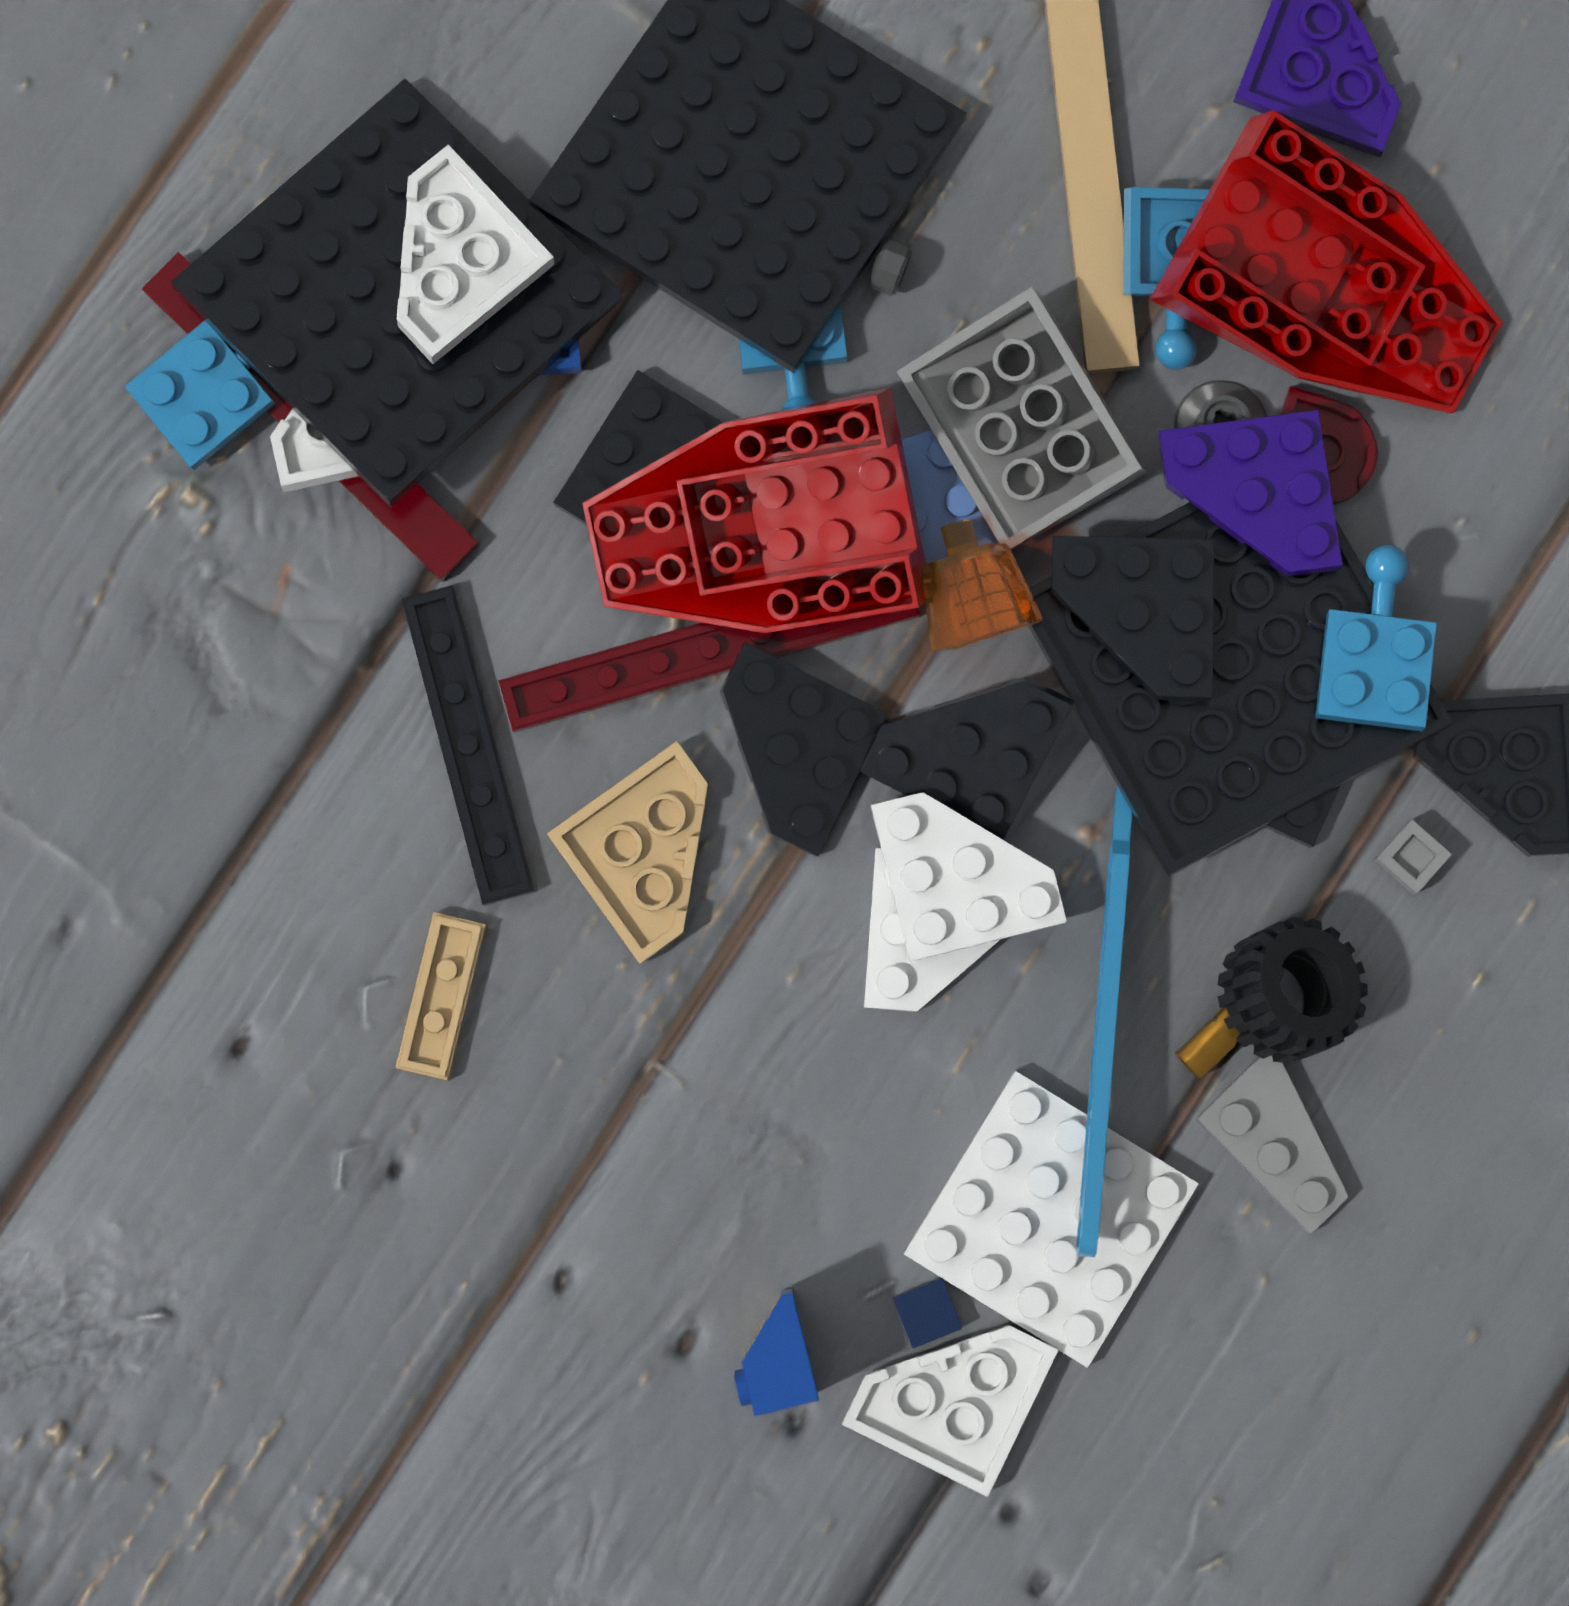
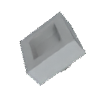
[1374,819,1452,895]

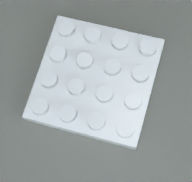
[903,1071,1199,1368]

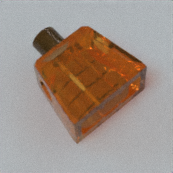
[922,519,1043,652]

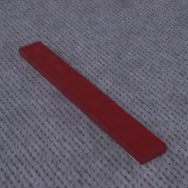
[141,252,479,582]
[498,608,920,733]

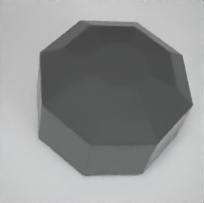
[871,240,912,296]

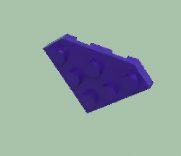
[1233,0,1401,157]
[1158,410,1342,577]

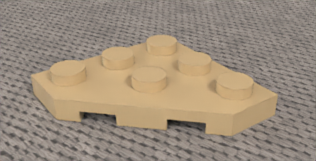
[547,741,708,965]

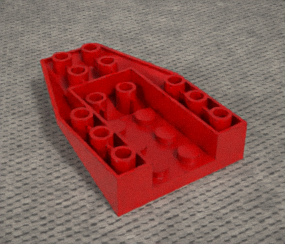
[1149,110,1503,414]
[582,387,932,633]

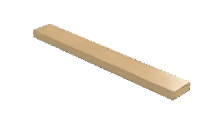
[1044,0,1140,374]

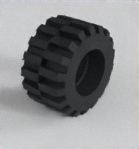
[1217,917,1368,1063]

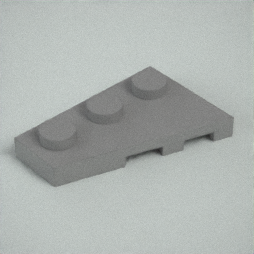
[1195,1056,1349,1235]

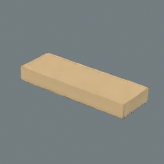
[395,912,487,1081]

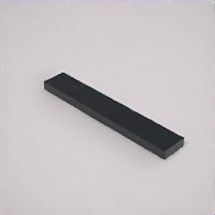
[402,585,535,906]

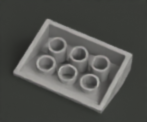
[896,286,1148,553]

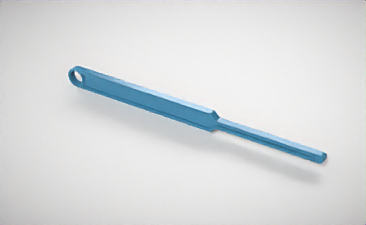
[1076,784,1132,1257]

